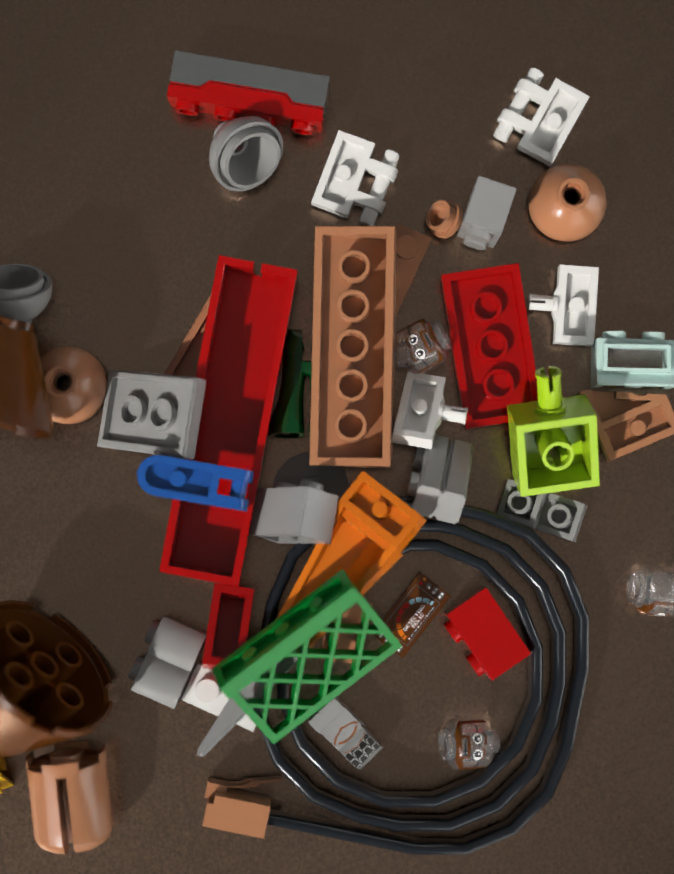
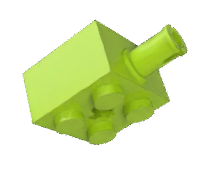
[507,366,600,497]

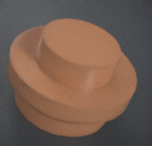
[426,200,463,239]

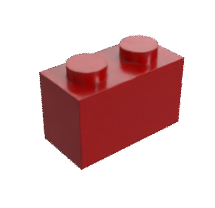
[202,583,254,670]
[443,586,531,681]

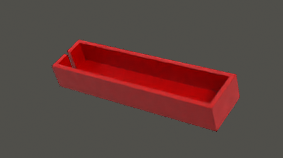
[159,255,298,587]

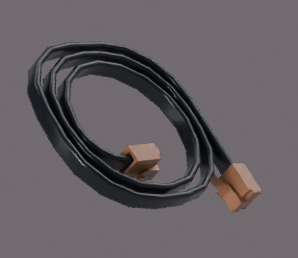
[202,496,590,855]

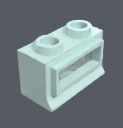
[591,331,674,390]

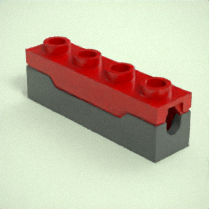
[167,50,330,135]

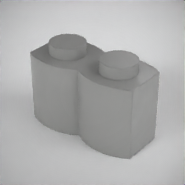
[128,615,207,709]

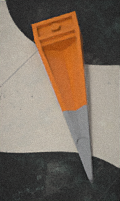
[197,471,426,757]

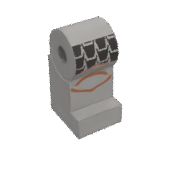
[308,697,383,770]

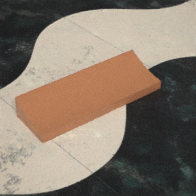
[309,226,397,469]

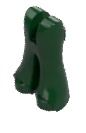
[268,329,312,439]

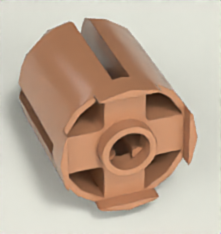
[25,740,114,854]

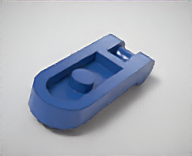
[137,455,254,511]

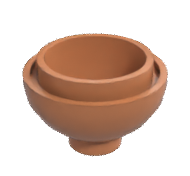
[528,164,606,242]
[40,346,108,424]

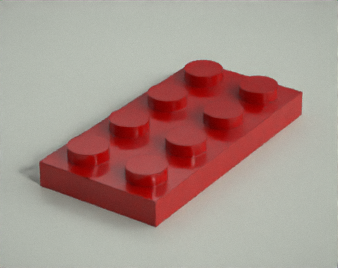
[441,263,538,430]

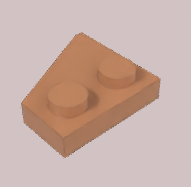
[577,390,674,462]

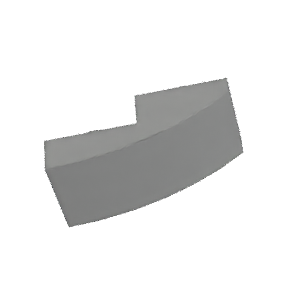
[497,479,587,543]

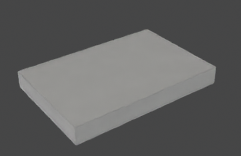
[97,370,206,460]

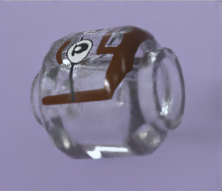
[395,317,452,375]
[627,564,674,617]
[438,717,500,770]

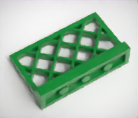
[212,569,402,744]

